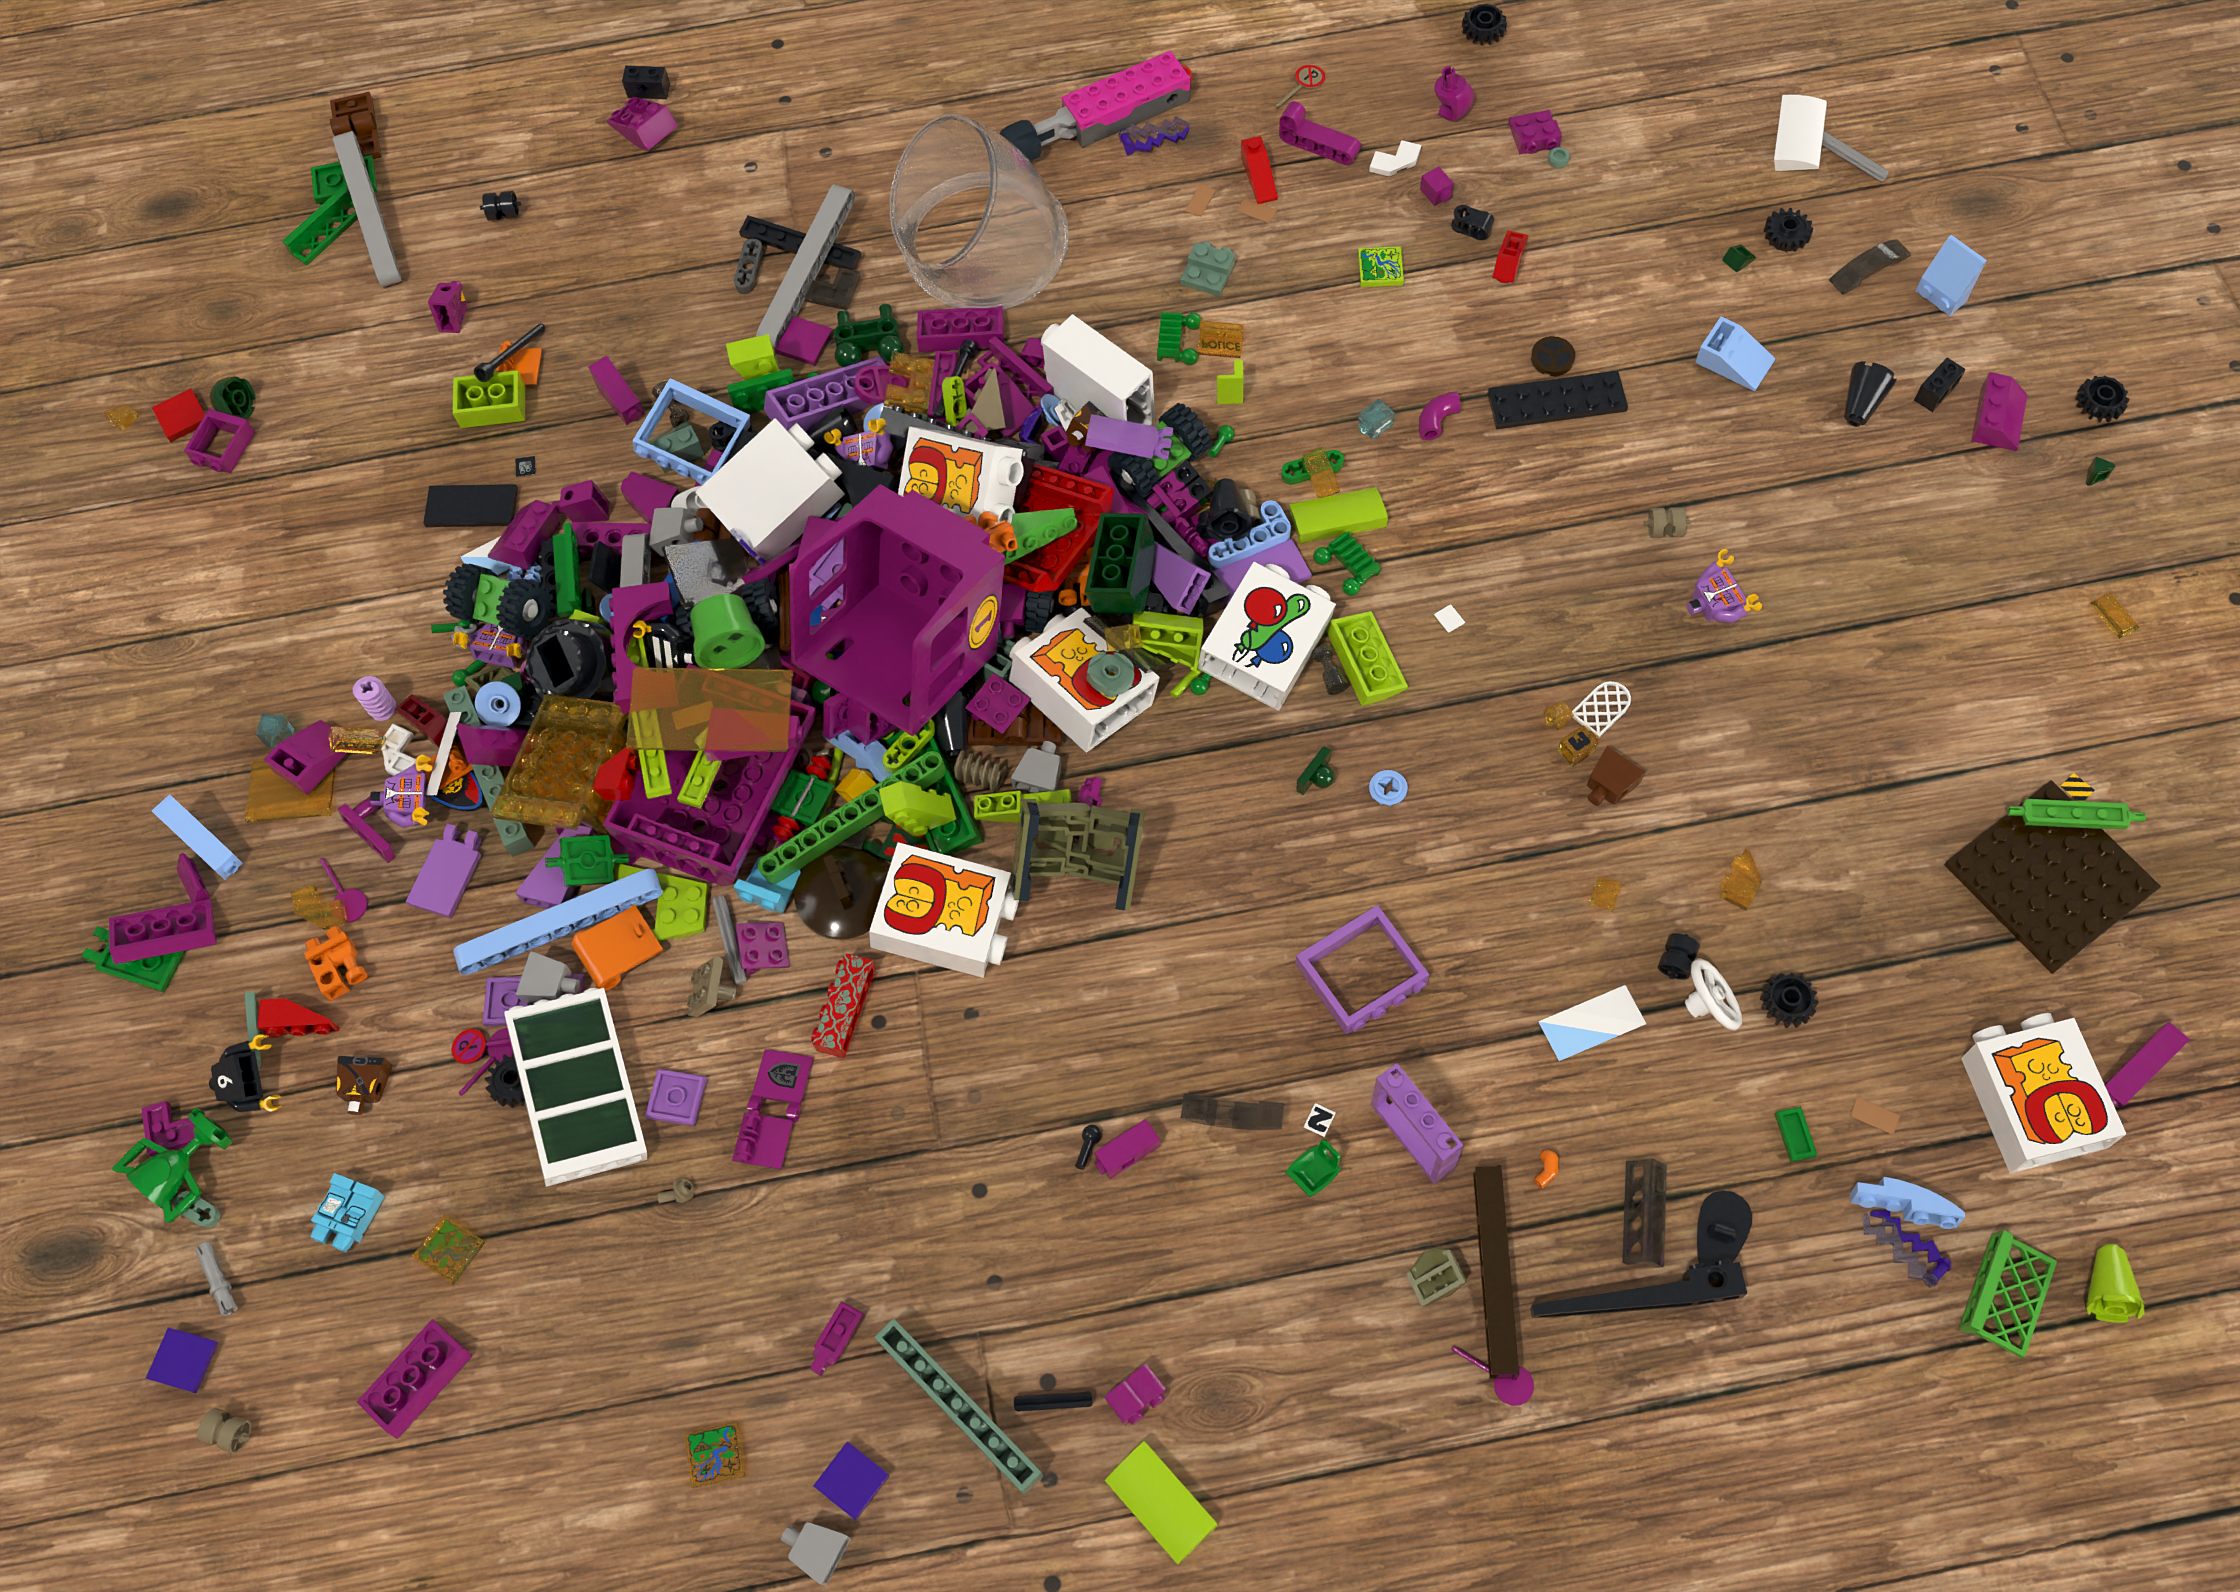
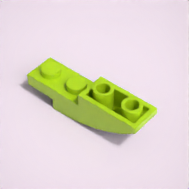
[974,789,1071,823]

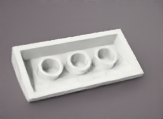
[1774,95,1827,171]

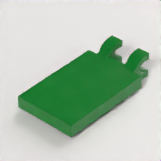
[82,926,186,993]

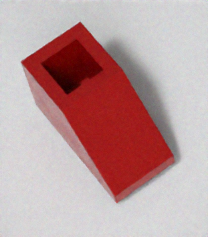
[593,746,641,800]

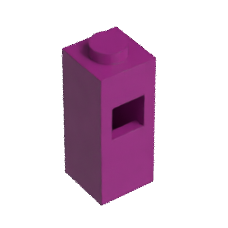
[1094,1119,1161,1179]

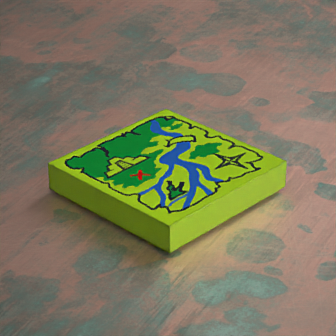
[1358,246,1404,287]

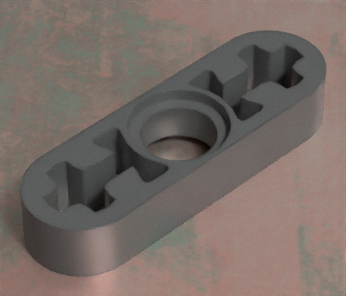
[734,239,764,294]

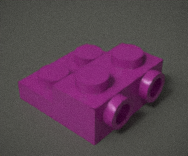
[1508,110,1562,155]

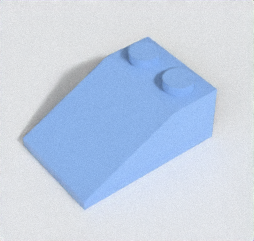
[1916,235,1987,316]

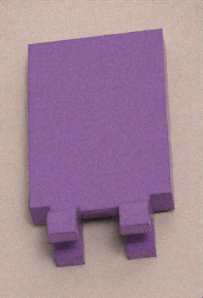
[1085,414,1173,460]
[809,538,843,611]
[406,823,483,919]

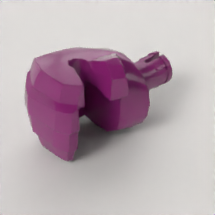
[1434,66,1475,121]

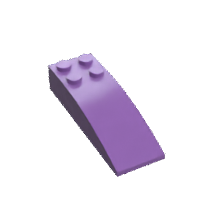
[764,356,886,431]

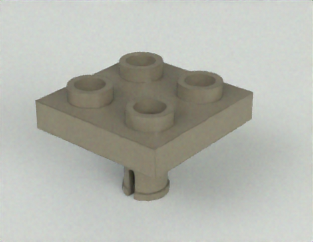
[687,957,736,1017]

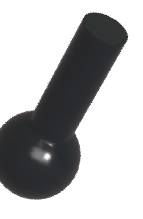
[1075,1125,1102,1170]

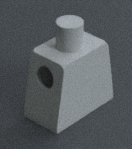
[649,507,703,556]
[1011,741,1061,793]
[516,951,580,1004]
[781,1522,851,1587]

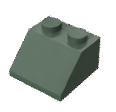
[648,421,705,473]

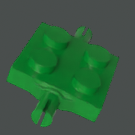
[545,835,629,887]

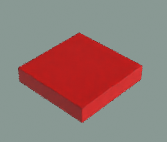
[151,388,206,442]

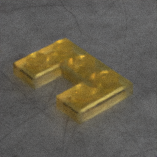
[884,351,935,415]

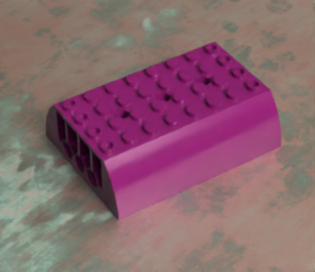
[602,664,817,886]

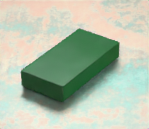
[1774,1107,1817,1163]

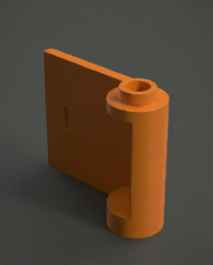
[571,905,663,991]

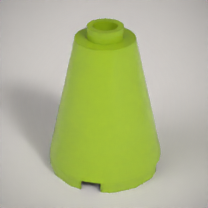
[2086,1244,2145,1323]

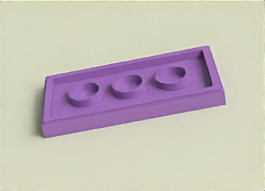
[1212,539,1312,607]
[483,974,586,1027]

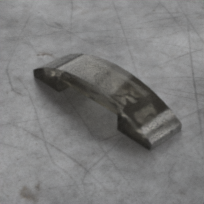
[1829,239,1911,295]
[1181,1093,1285,1130]

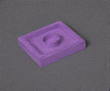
[645,1069,707,1127]

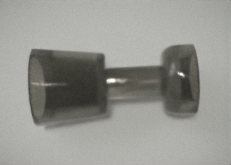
[652,381,690,427]
[1311,644,1349,695]

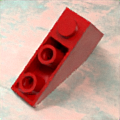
[257,998,339,1038]

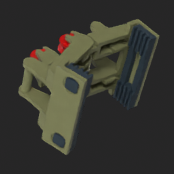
[1010,799,1146,911]

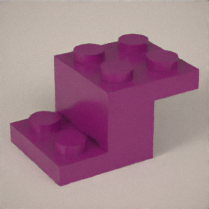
[823,693,903,746]

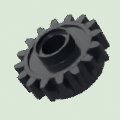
[1462,4,1507,45]
[1763,208,1813,252]
[2075,376,2130,422]
[1760,972,1819,1028]
[485,1053,542,1108]

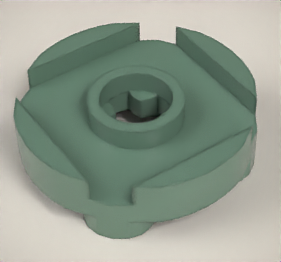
[1086,652,1135,698]

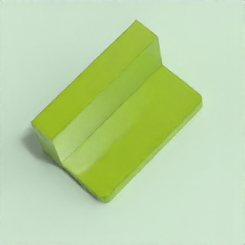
[1217,360,1243,404]

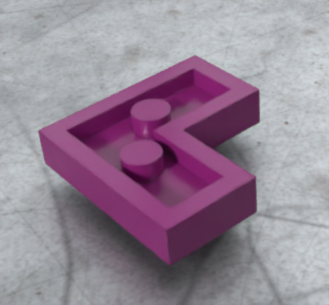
[141,1101,194,1157]

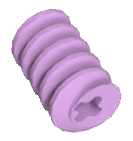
[353,676,397,721]

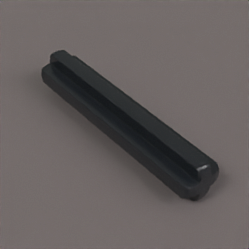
[1014,1391,1093,1412]

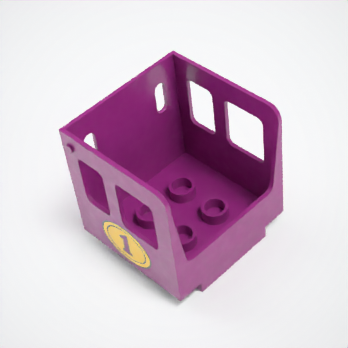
[789,484,1005,736]

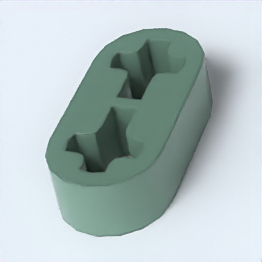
[174,1191,221,1229]

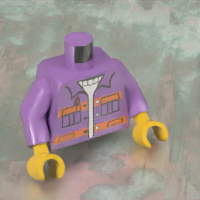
[824,418,893,472]
[1686,549,1762,623]
[453,623,528,669]
[370,755,432,828]

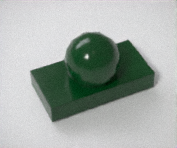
[1296,746,1335,795]

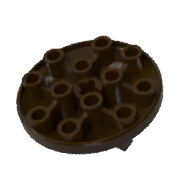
[794,848,887,940]

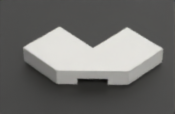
[1369,140,1421,176]
[1054,398,1078,431]
[380,724,416,776]

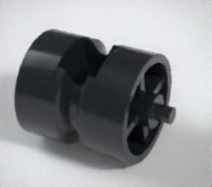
[480,190,522,221]
[1658,933,1700,980]

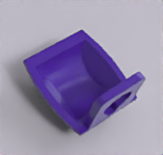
[1019,407,1048,459]

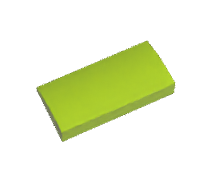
[1289,487,1388,544]
[1326,611,1408,706]
[1105,1441,1218,1565]

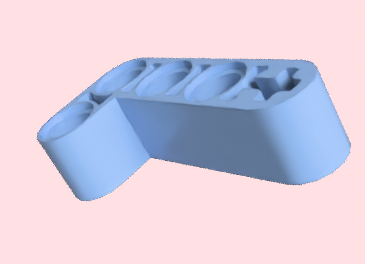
[1209,500,1291,571]

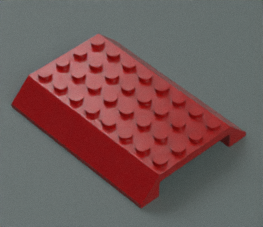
[1003,463,1114,592]

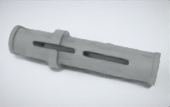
[194,1242,238,1316]

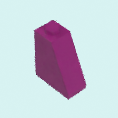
[588,356,645,425]
[620,471,679,524]

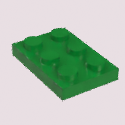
[311,155,378,204]
[727,368,795,415]

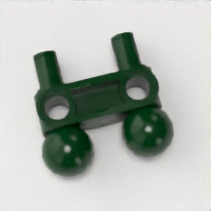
[834,304,904,367]

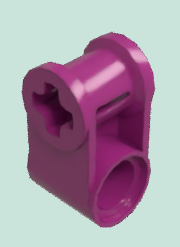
[1020,337,1045,369]

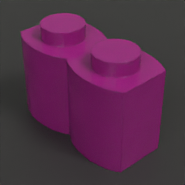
[1104,1364,1167,1425]

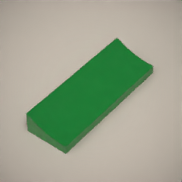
[885,726,984,856]

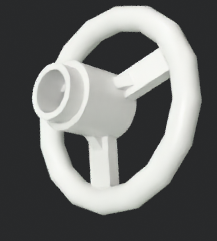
[1685,958,1742,1031]

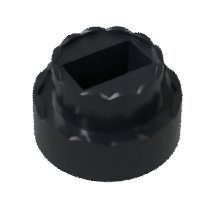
[526,619,617,711]

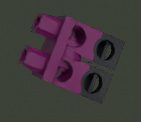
[1146,459,1213,525]

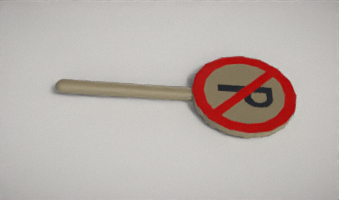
[1275,65,1325,108]

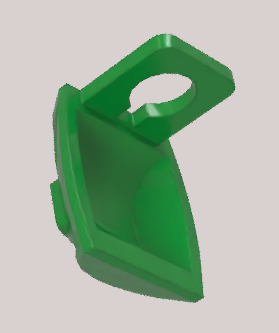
[1285,1139,1341,1197]

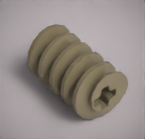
[954,750,1007,792]

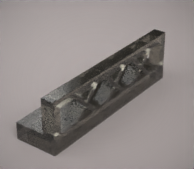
[1622,1158,1667,1268]

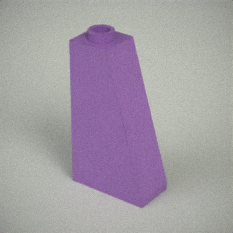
[1151,541,1211,615]
[516,823,596,909]

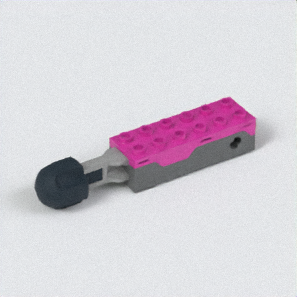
[996,50,1193,165]

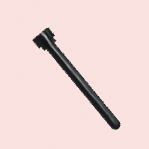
[474,323,545,382]
[934,340,978,418]

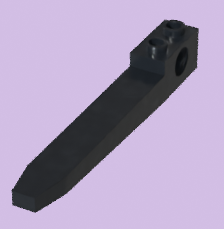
[1111,475,1231,617]
[1530,1259,1747,1319]

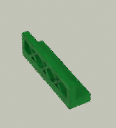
[282,187,358,266]
[553,523,583,617]

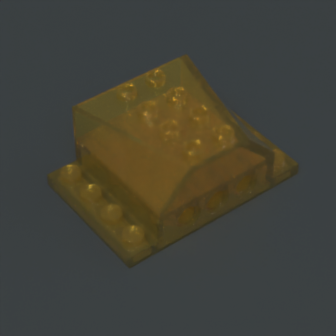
[490,694,639,834]

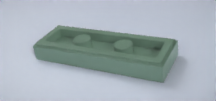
[245,991,262,1069]

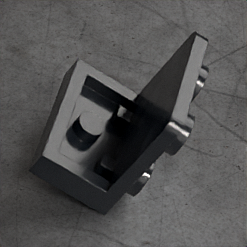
[588,541,622,594]

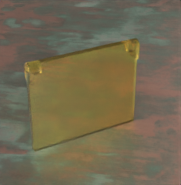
[245,758,336,823]

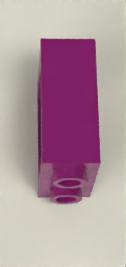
[184,409,255,473]

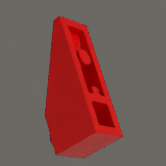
[1241,136,1278,204]
[1492,230,1528,283]

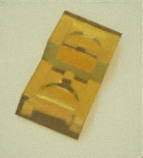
[1302,447,1340,498]

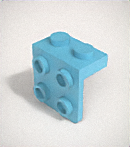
[734,856,801,914]

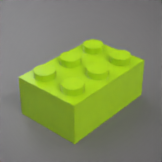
[453,370,525,428]

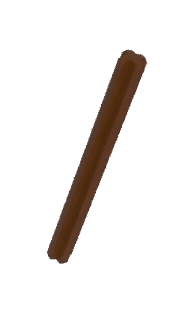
[778,561,791,651]

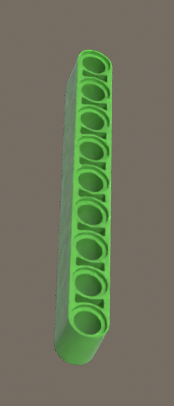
[758,751,946,884]

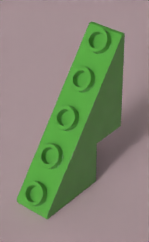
[1001,508,1078,565]

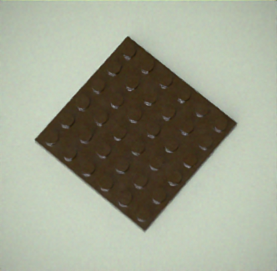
[1944,780,2161,974]

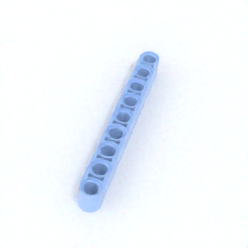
[453,869,663,975]

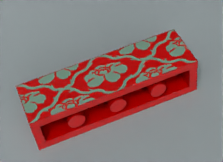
[811,953,876,1058]

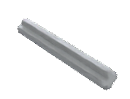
[1822,131,1889,182]
[712,895,747,985]

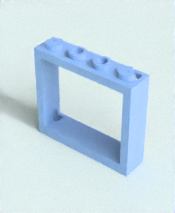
[633,378,750,485]

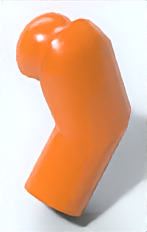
[1533,1149,1559,1189]

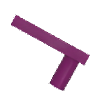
[338,796,396,863]

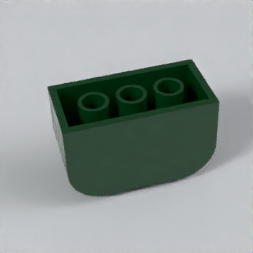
[1084,513,1155,614]

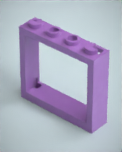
[1295,905,1429,1034]
[1371,1063,1463,1185]

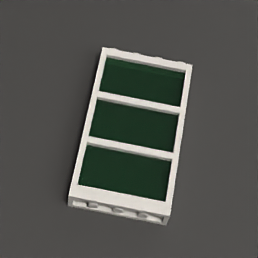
[504,988,647,1187]

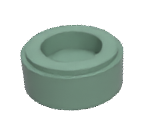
[1548,147,1570,168]

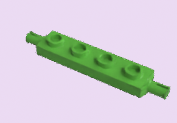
[2007,799,2146,830]

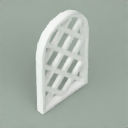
[1570,681,1631,738]

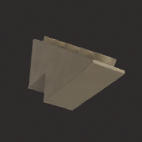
[957,368,1006,433]

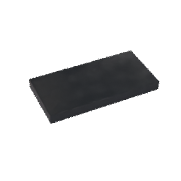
[423,484,518,527]

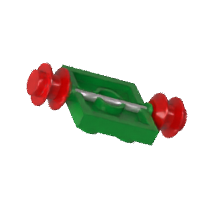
[770,755,835,841]

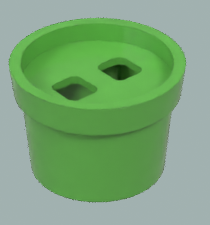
[690,594,765,672]

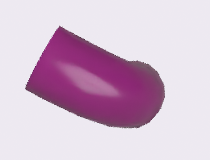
[1419,391,1460,440]

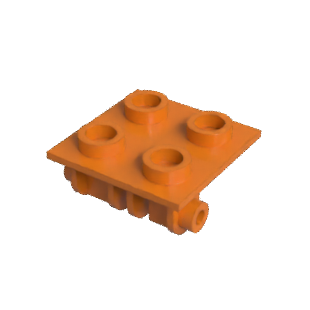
[496,341,542,385]
[424,739,473,789]

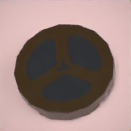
[1531,336,1575,376]

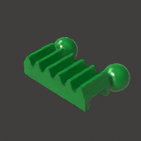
[1157,312,1202,366]
[1313,531,1381,596]

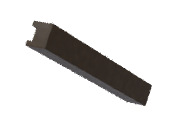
[1473,1165,1519,1380]

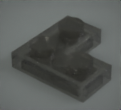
[806,268,861,310]

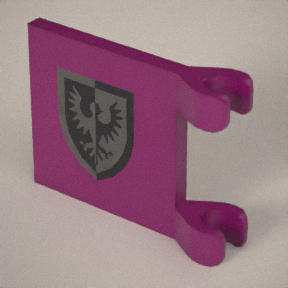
[747,1049,813,1122]

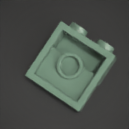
[1180,241,1235,297]

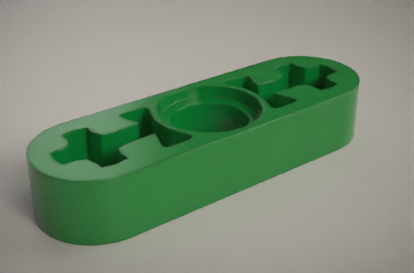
[1281,450,1344,485]

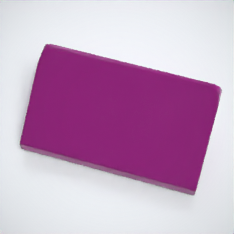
[177,853,210,902]

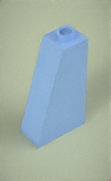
[152,795,243,880]

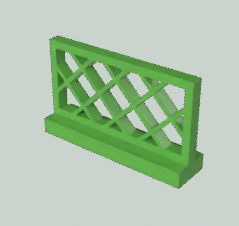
[1958,1230,2057,1358]

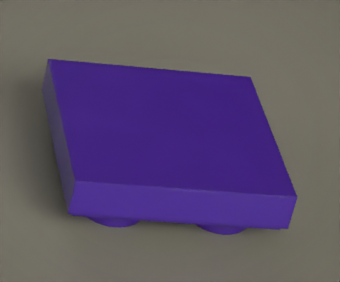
[146,1328,218,1394]
[813,1442,890,1520]

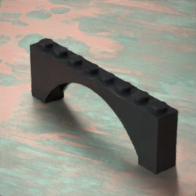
[880,405,1035,512]
[723,430,899,509]

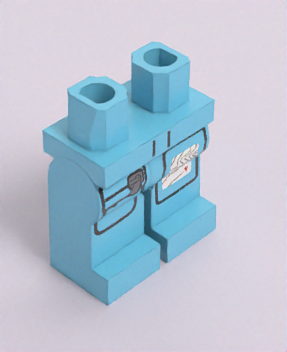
[310,1173,385,1253]

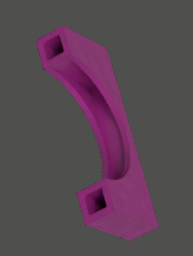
[609,581,680,714]

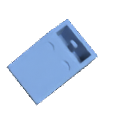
[1695,316,1776,391]

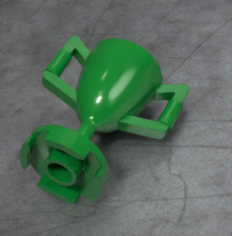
[112,1107,234,1223]

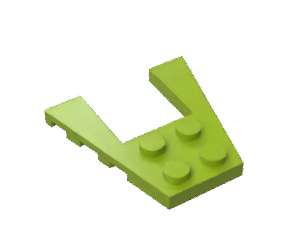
[613,863,709,943]

